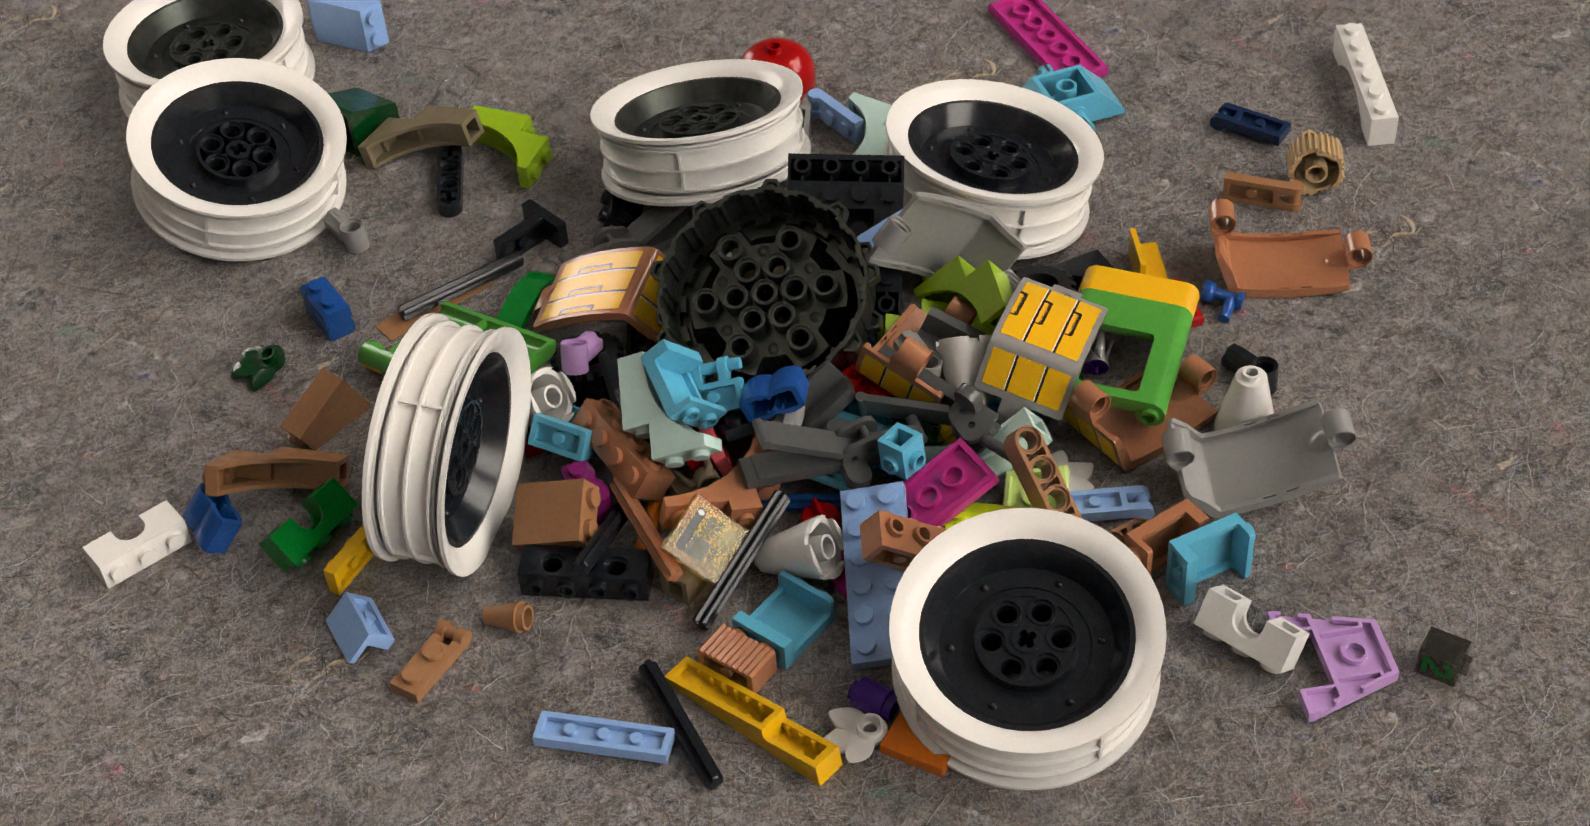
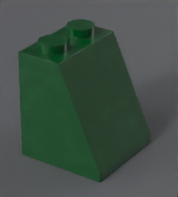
[328,88,399,157]

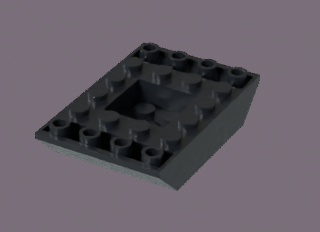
[782,153,905,320]

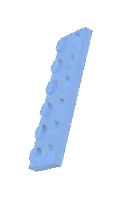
[840,481,908,670]

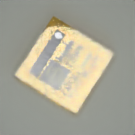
[659,494,749,586]

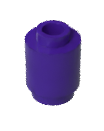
[847,676,899,722]

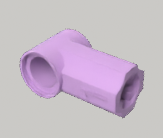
[560,331,603,375]

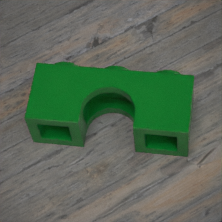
[258,477,358,572]

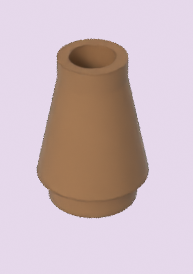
[482,601,534,634]

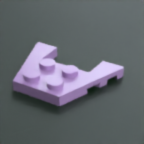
[1266,611,1400,723]

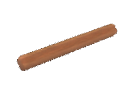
[609,477,683,583]

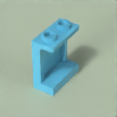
[640,339,727,430]
[528,405,598,462]
[1165,512,1256,607]
[732,570,835,670]

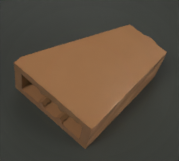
[280,368,371,450]

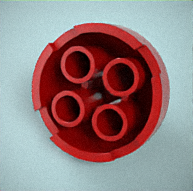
[741,38,816,101]

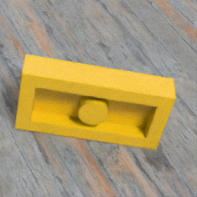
[1128,228,1168,279]

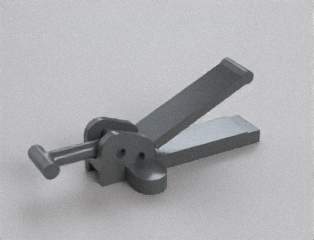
[558,206,693,263]
[855,344,1014,470]
[737,414,928,490]

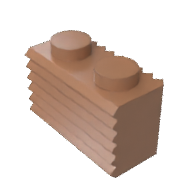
[697,623,777,693]

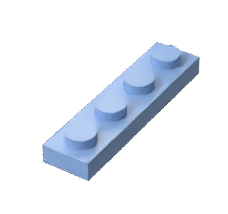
[532,710,675,764]

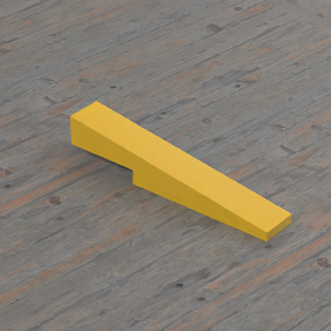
[665,656,843,787]

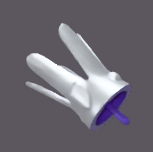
[1085,331,1114,375]

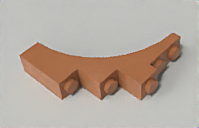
[659,413,781,532]

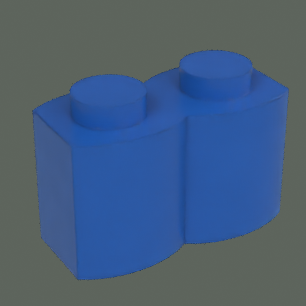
[739,365,810,422]
[183,483,242,554]

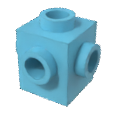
[877,422,926,480]

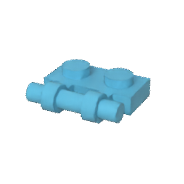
[690,356,744,413]

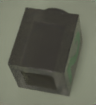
[1415,626,1474,687]

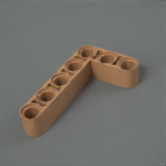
[1004,425,1148,544]

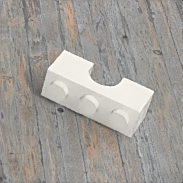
[82,500,192,589]
[1194,585,1310,674]

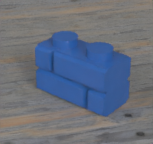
[299,277,356,341]

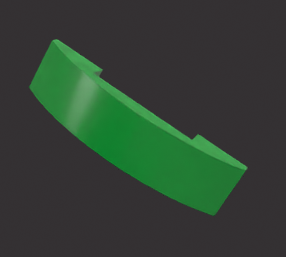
[496,270,557,329]

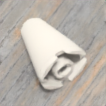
[935,335,992,407]
[1214,365,1274,431]
[528,367,576,427]
[753,515,845,581]

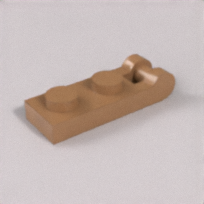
[1222,172,1304,212]
[389,619,473,703]

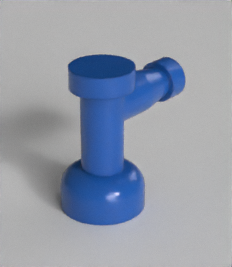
[1200,279,1246,323]

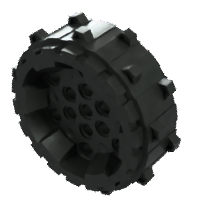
[650,179,884,384]

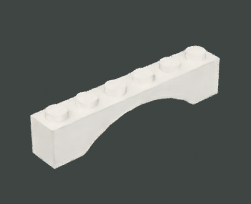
[1333,23,1399,146]

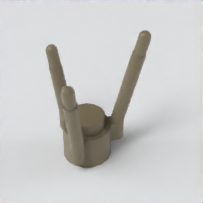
[672,431,721,492]

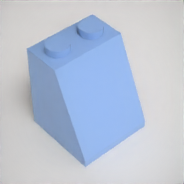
[306,0,389,53]

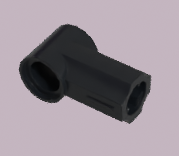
[1221,343,1279,395]

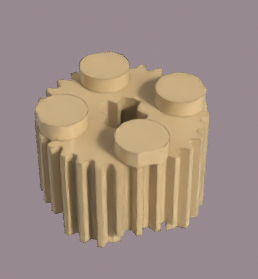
[1286,130,1345,196]

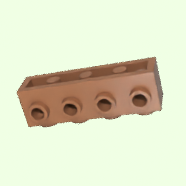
[572,398,675,501]
[860,510,947,571]

